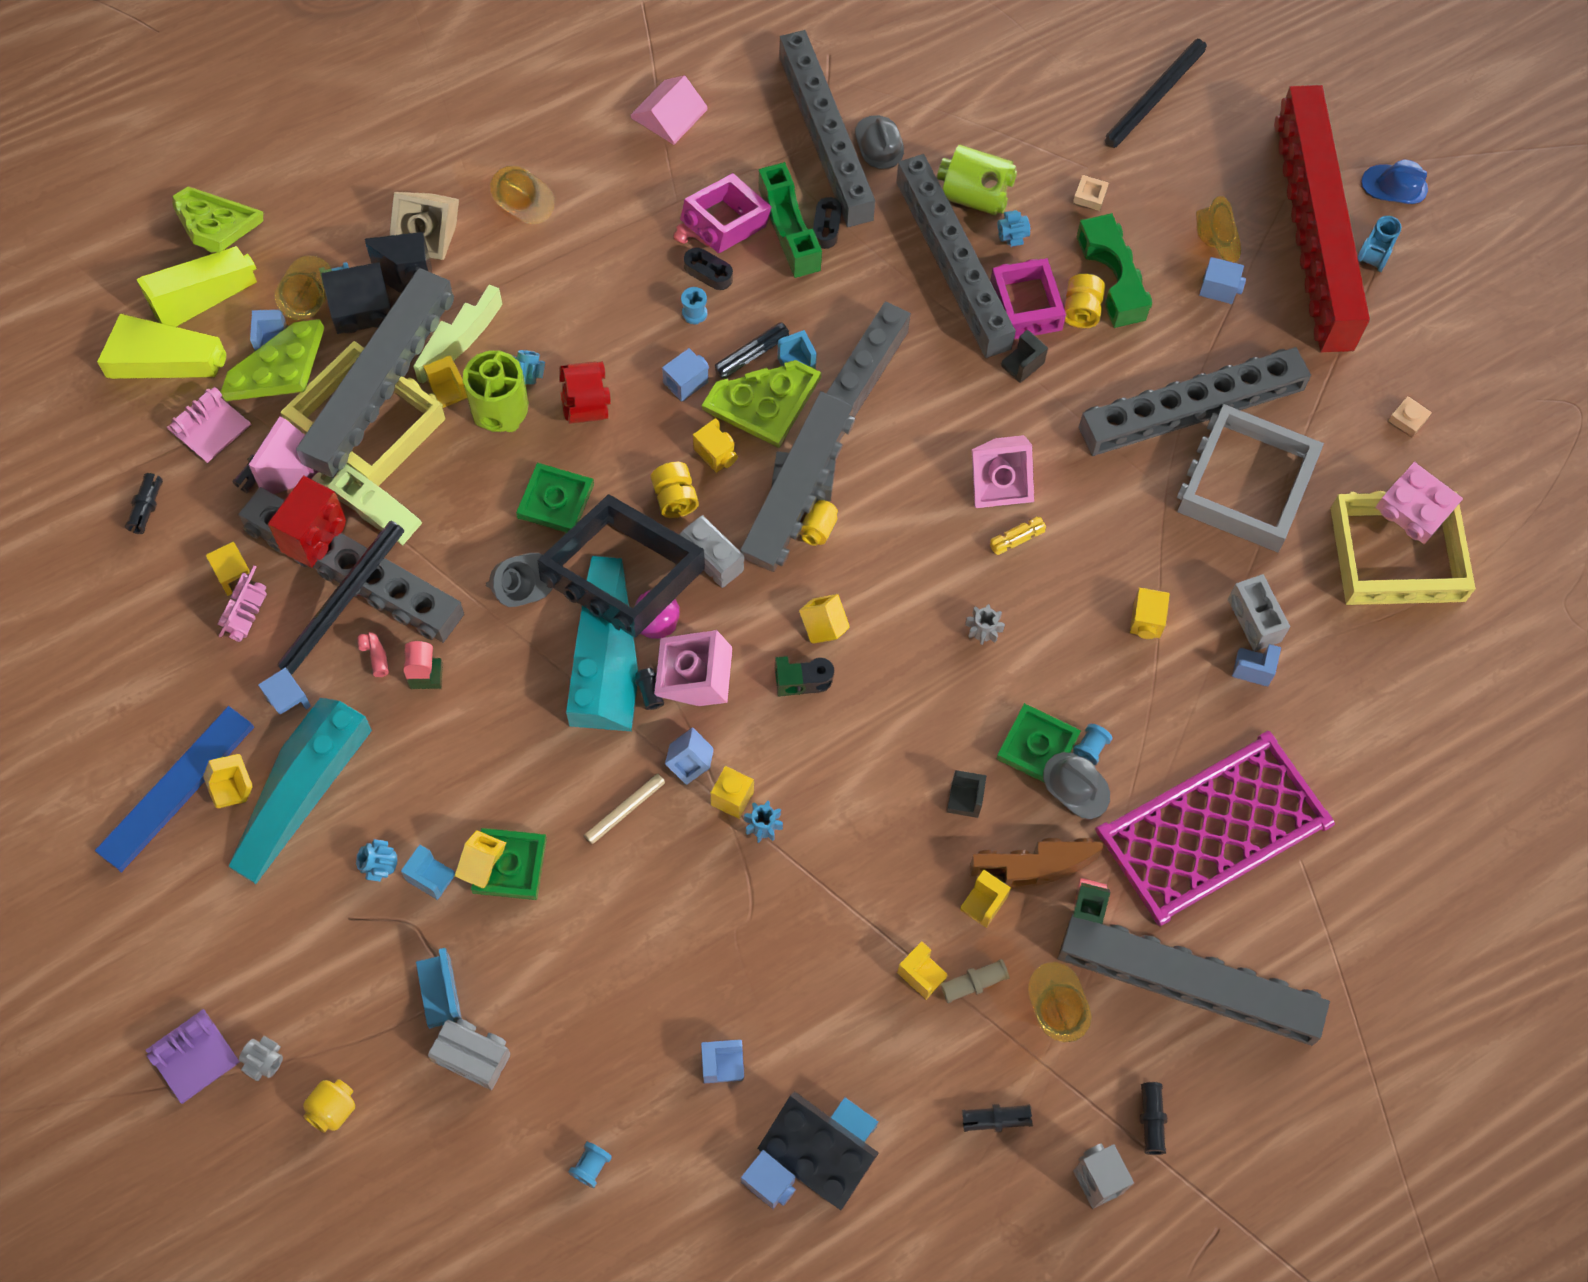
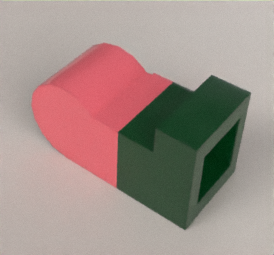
[404,641,443,689]
[1073,878,1111,924]

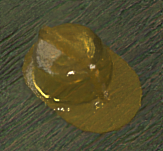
[490,166,554,224]
[1196,196,1241,263]
[275,256,332,320]
[1028,962,1092,1042]

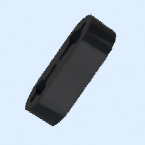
[813,197,842,249]
[684,248,733,290]

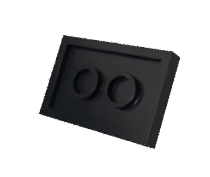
[757,1091,879,1210]

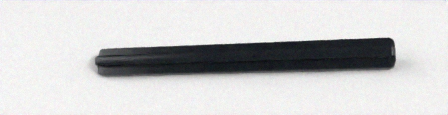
[1105,38,1207,148]
[278,520,404,675]

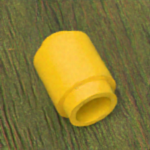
[800,500,838,546]

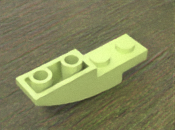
[312,464,422,545]

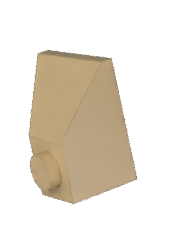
[390,192,459,260]

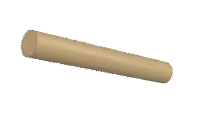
[584,774,665,845]

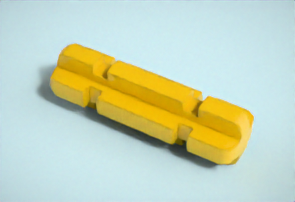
[990,517,1046,555]

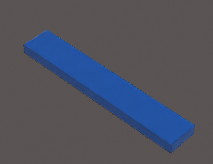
[95,706,254,873]

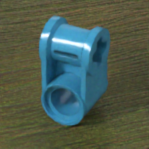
[1357,216,1402,272]

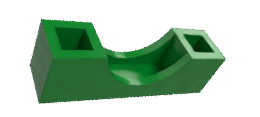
[758,162,822,278]
[1076,213,1152,328]

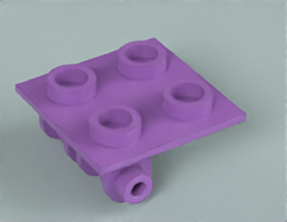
[146,1009,240,1104]

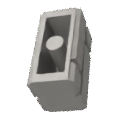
[680,515,744,588]
[428,1019,511,1090]

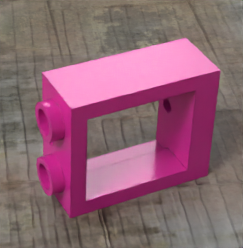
[680,173,771,254]
[990,258,1066,339]

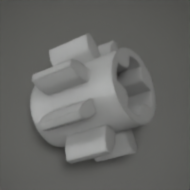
[965,604,1005,645]
[239,1036,283,1081]

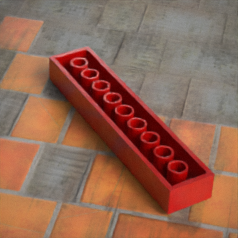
[1274,85,1370,353]

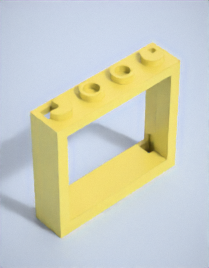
[280,341,445,486]
[1330,491,1476,605]

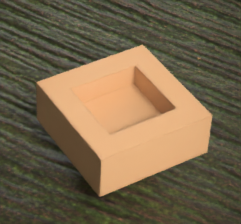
[1073,175,1109,211]
[1388,396,1432,438]

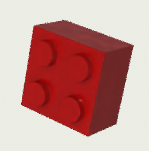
[268,475,346,568]

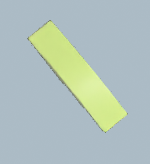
[414,285,503,383]

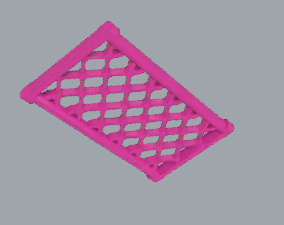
[1095,731,1335,927]

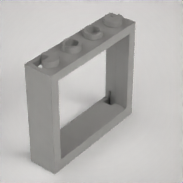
[1177,404,1324,553]

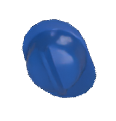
[1361,159,1428,204]

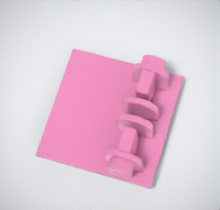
[167,387,252,463]
[217,566,267,642]

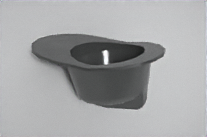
[855,115,904,169]
[486,553,553,607]
[1043,752,1110,819]

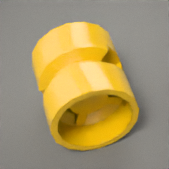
[1064,274,1105,328]
[650,462,699,518]

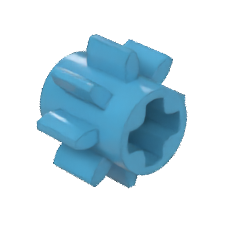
[997,210,1030,247]
[513,350,545,384]
[744,801,783,843]
[356,839,397,882]

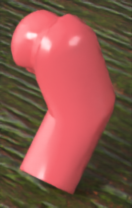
[673,223,711,248]
[357,632,389,677]

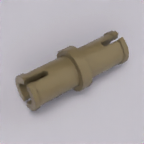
[940,959,1010,1003]

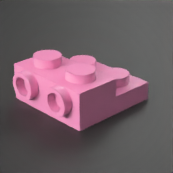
[1375,462,1463,544]

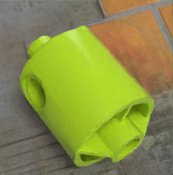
[937,145,1017,215]
[463,350,529,432]

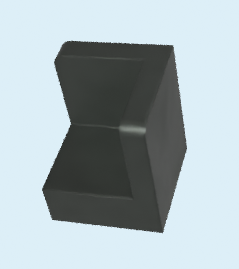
[1001,330,1048,383]
[947,770,987,818]

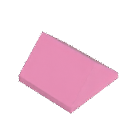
[631,75,707,145]

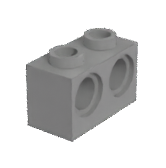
[1228,574,1290,651]
[1073,1143,1134,1209]

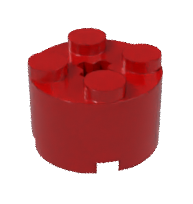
[559,361,611,424]

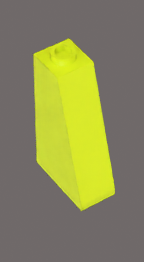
[136,246,257,327]
[97,314,226,379]

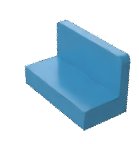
[416,948,462,1029]

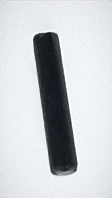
[715,322,789,378]

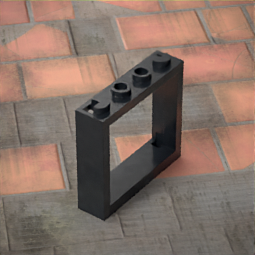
[537,494,705,638]

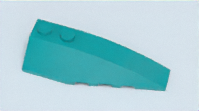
[566,556,638,732]
[229,697,372,884]

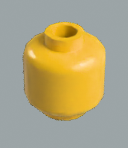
[303,1079,355,1133]

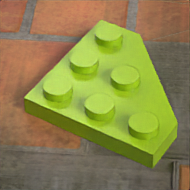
[173,186,263,253]
[220,319,324,401]
[702,360,822,448]

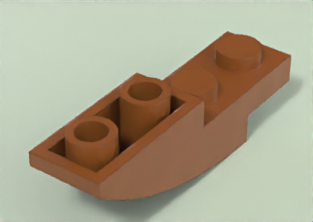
[970,838,1103,888]

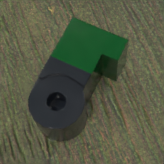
[774,656,834,697]

